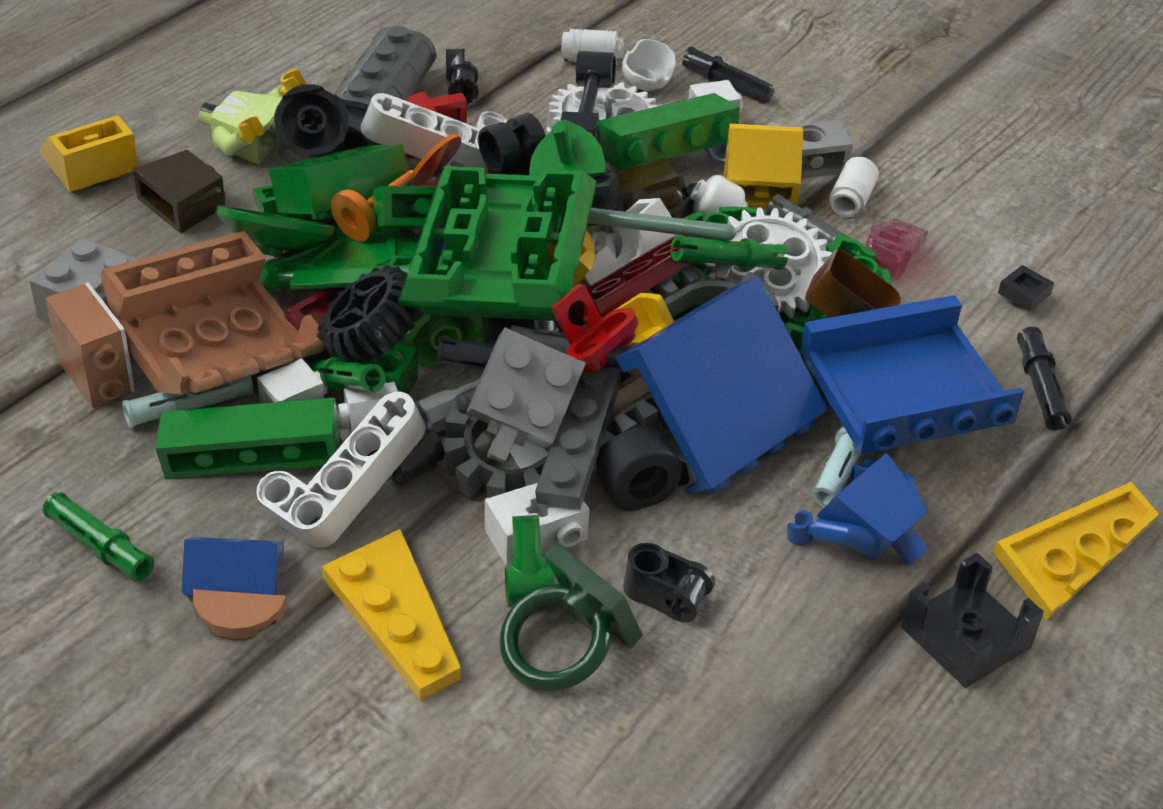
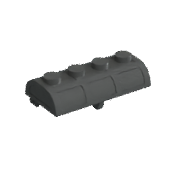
[334,26,437,112]

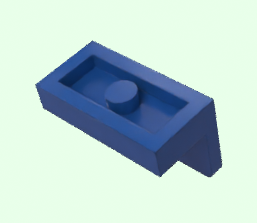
[182,537,284,596]

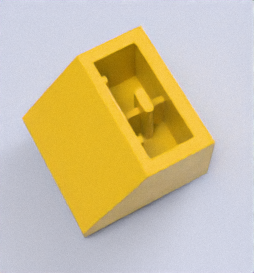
[40,115,138,192]
[723,124,803,211]

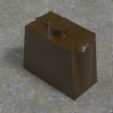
[133,150,226,234]
[611,159,687,216]

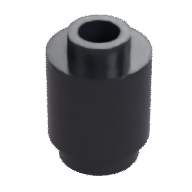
[387,429,445,485]

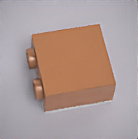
[45,282,135,408]

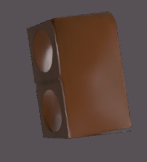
[805,247,901,318]

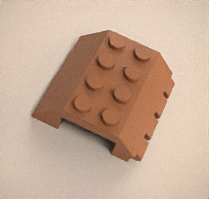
[101,231,325,395]

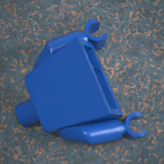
[787,453,929,565]

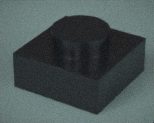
[998,265,1054,311]

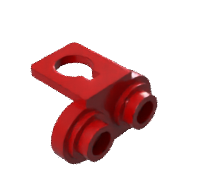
[552,284,639,373]

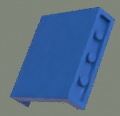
[615,276,828,495]
[800,295,1024,454]

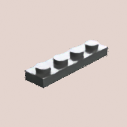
[535,367,622,510]

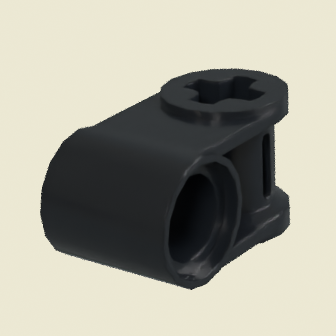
[623,543,715,622]

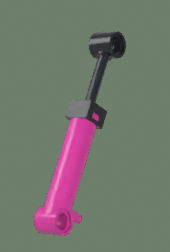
[560,51,616,233]

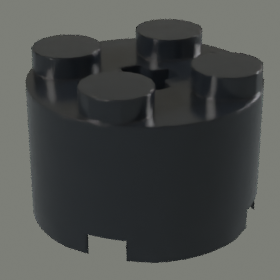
[272,84,349,164]

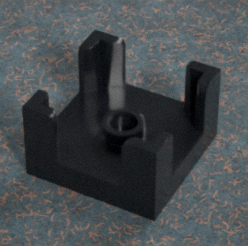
[901,553,1044,689]

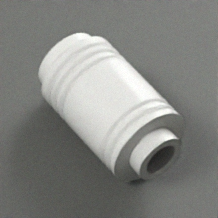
[561,29,624,63]
[829,157,879,217]

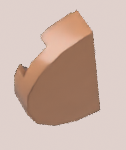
[193,589,288,639]

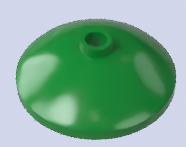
[216,205,335,257]

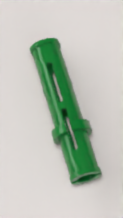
[671,235,788,270]
[309,357,386,392]
[42,492,154,582]

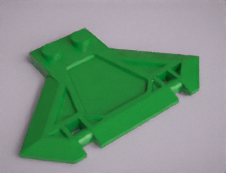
[259,224,445,291]

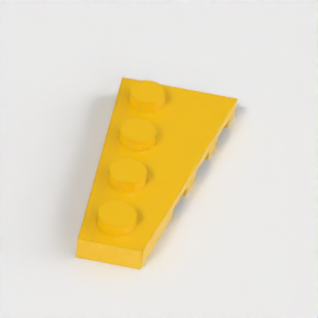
[992,482,1159,621]
[322,529,461,701]

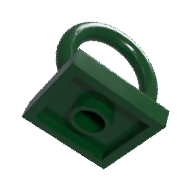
[500,542,643,691]

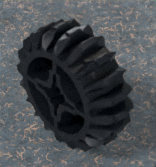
[317,265,422,364]

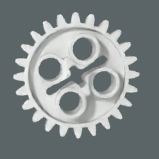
[548,82,658,126]
[704,207,832,319]

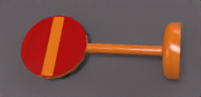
[330,133,462,242]

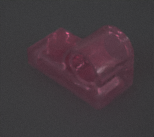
[866,218,928,279]

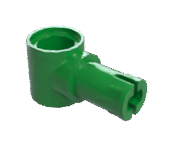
[505,515,555,607]

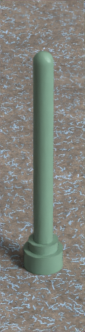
[555,208,736,241]

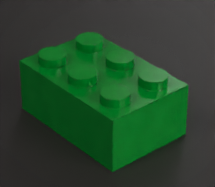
[269,144,411,220]

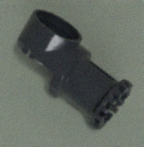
[446,49,479,105]

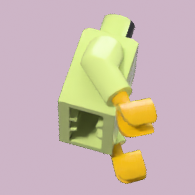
[199,69,306,164]

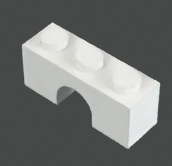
[575,198,676,288]

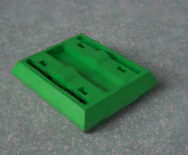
[398,166,596,321]

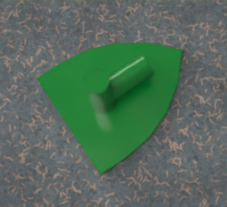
[529,120,606,177]

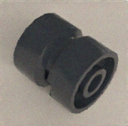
[478,113,546,174]

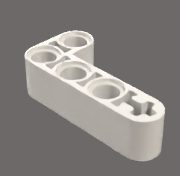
[361,93,507,170]
[256,392,425,548]

